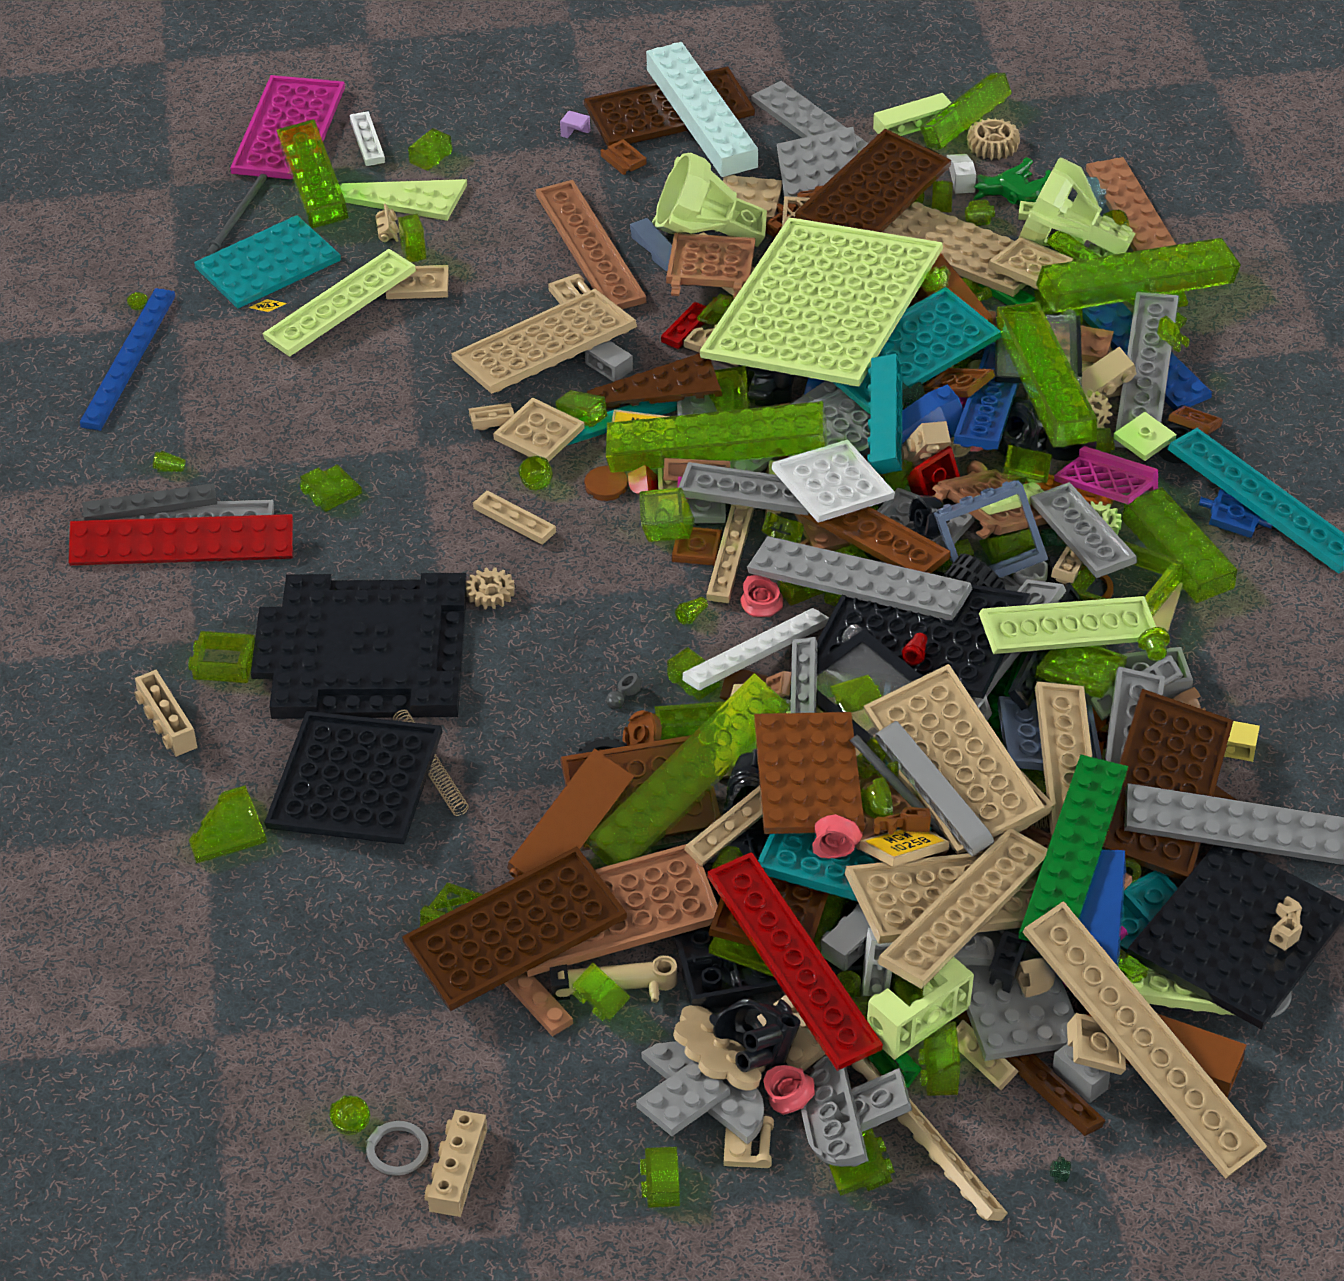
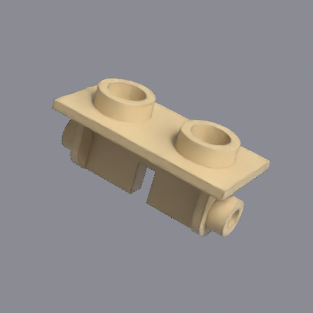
[376,203,399,242]

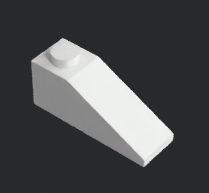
[947,154,976,194]
[860,928,893,1011]

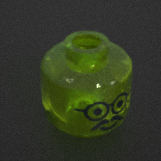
[965,199,995,226]

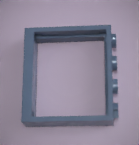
[934,480,1048,578]

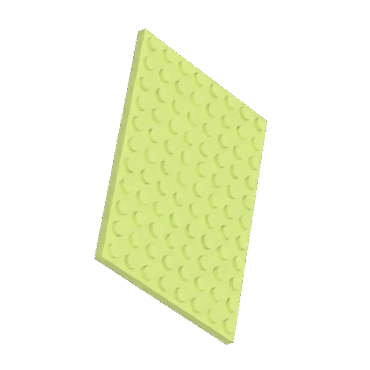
[700,217,943,387]

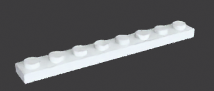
[682,608,829,690]

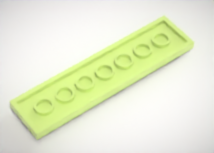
[263,249,416,357]
[979,596,1160,654]

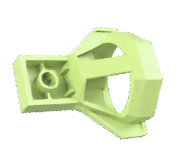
[652,153,767,247]
[1018,157,1136,258]

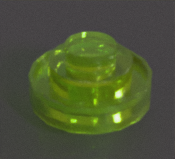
[922,266,951,292]

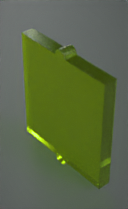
[830,674,882,713]

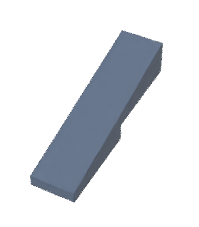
[630,218,672,271]

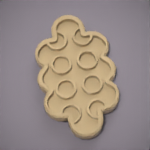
[673,1005,766,1090]

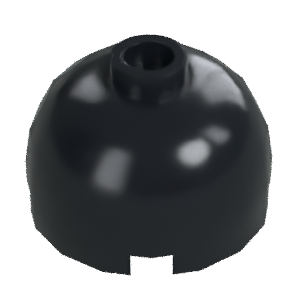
[909,495,950,540]

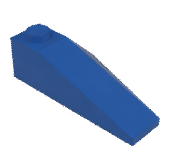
[902,384,963,444]

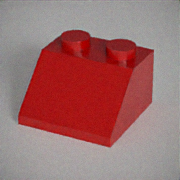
[907,446,960,496]

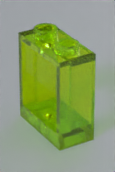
[188,631,255,683]

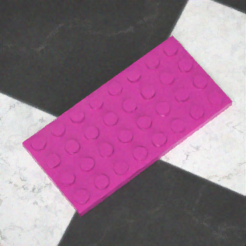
[230,75,345,181]

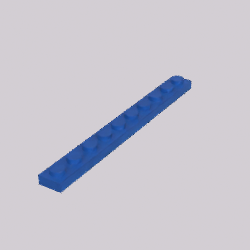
[80,288,175,431]

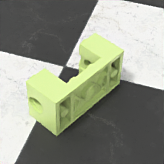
[867,957,974,1060]

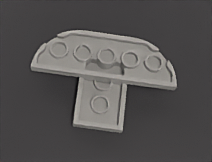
[636,1041,764,1145]
[801,1055,912,1167]

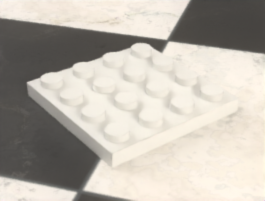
[772,440,895,523]

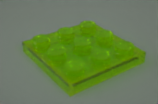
[1035,646,1128,699]

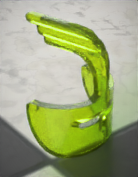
[761,511,804,543]
[857,737,899,781]

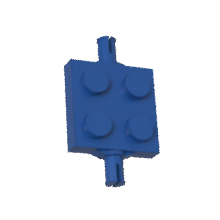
[1198,489,1272,538]

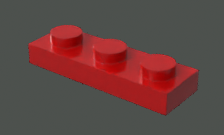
[661,302,712,349]

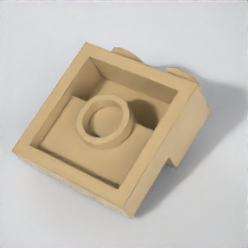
[1067,1013,1126,1075]

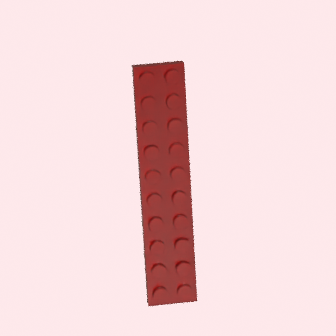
[69,514,293,566]
[707,852,883,1071]

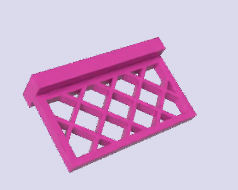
[1054,446,1158,505]

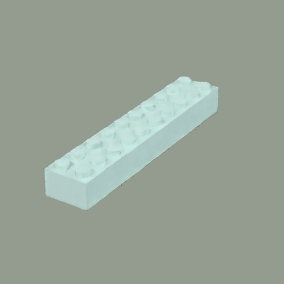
[646,42,758,177]

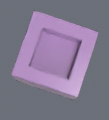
[560,111,590,138]

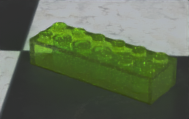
[277,119,349,229]
[1122,487,1237,604]

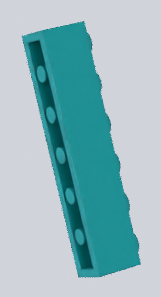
[867,353,903,475]

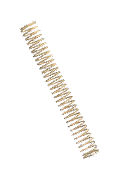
[393,710,469,816]

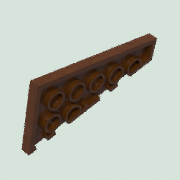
[587,353,723,410]

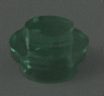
[1050,1156,1071,1183]

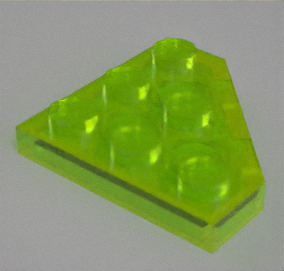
[189,785,267,864]

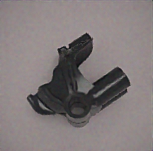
[738,365,795,406]
[995,395,1053,469]
[722,749,764,830]
[709,999,801,1072]

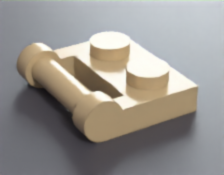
[548,274,591,304]
[724,1116,774,1168]

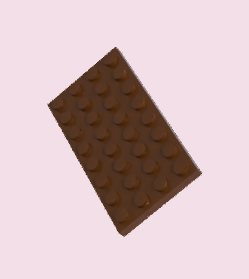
[584,66,755,147]
[795,129,952,232]
[1102,689,1234,881]
[402,846,627,1011]

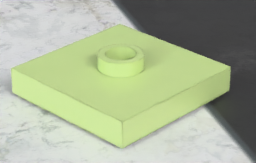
[1114,412,1176,461]

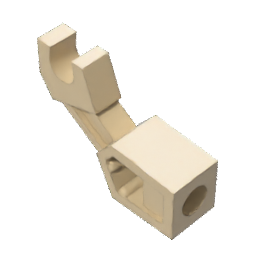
[1269,896,1302,950]

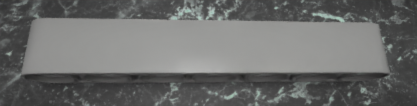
[875,721,994,856]

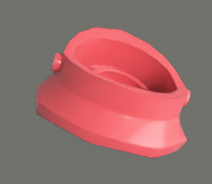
[740,575,783,617]
[812,814,863,859]
[763,1065,815,1115]

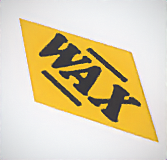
[249,299,287,312]

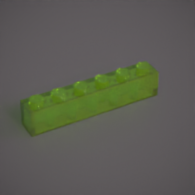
[920,73,1012,150]

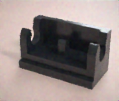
[989,930,1028,993]

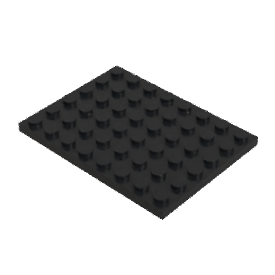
[817,584,1031,699]
[1126,845,1344,1030]

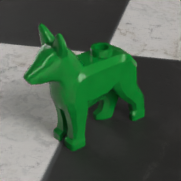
[973,157,1052,206]

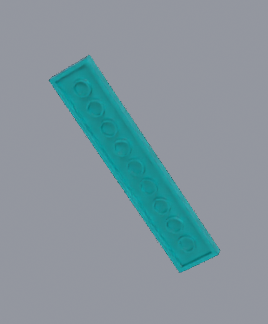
[1168,428,1344,574]

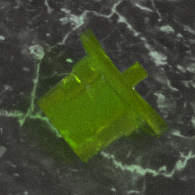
[1137,627,1170,661]

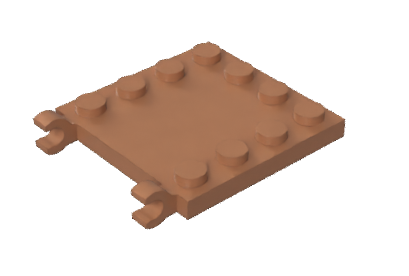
[666,233,756,300]
[933,469,1047,539]

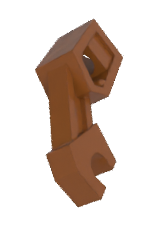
[766,203,796,238]
[873,807,931,835]

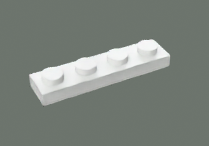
[350,111,385,166]

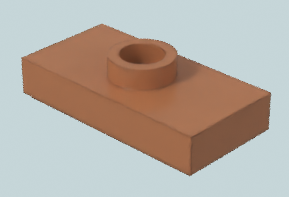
[765,671,792,699]

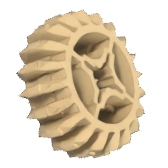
[967,117,1020,160]

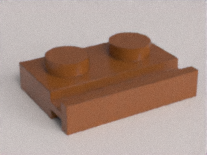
[600,139,647,175]

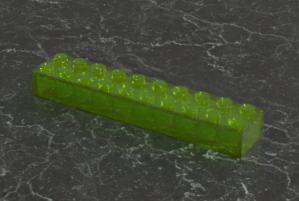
[1036,238,1241,313]
[997,301,1098,447]
[606,401,827,473]
[586,673,790,866]

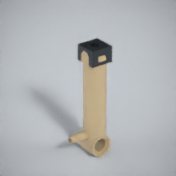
[550,956,677,1003]

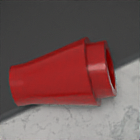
[902,633,928,665]

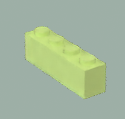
[873,93,954,136]

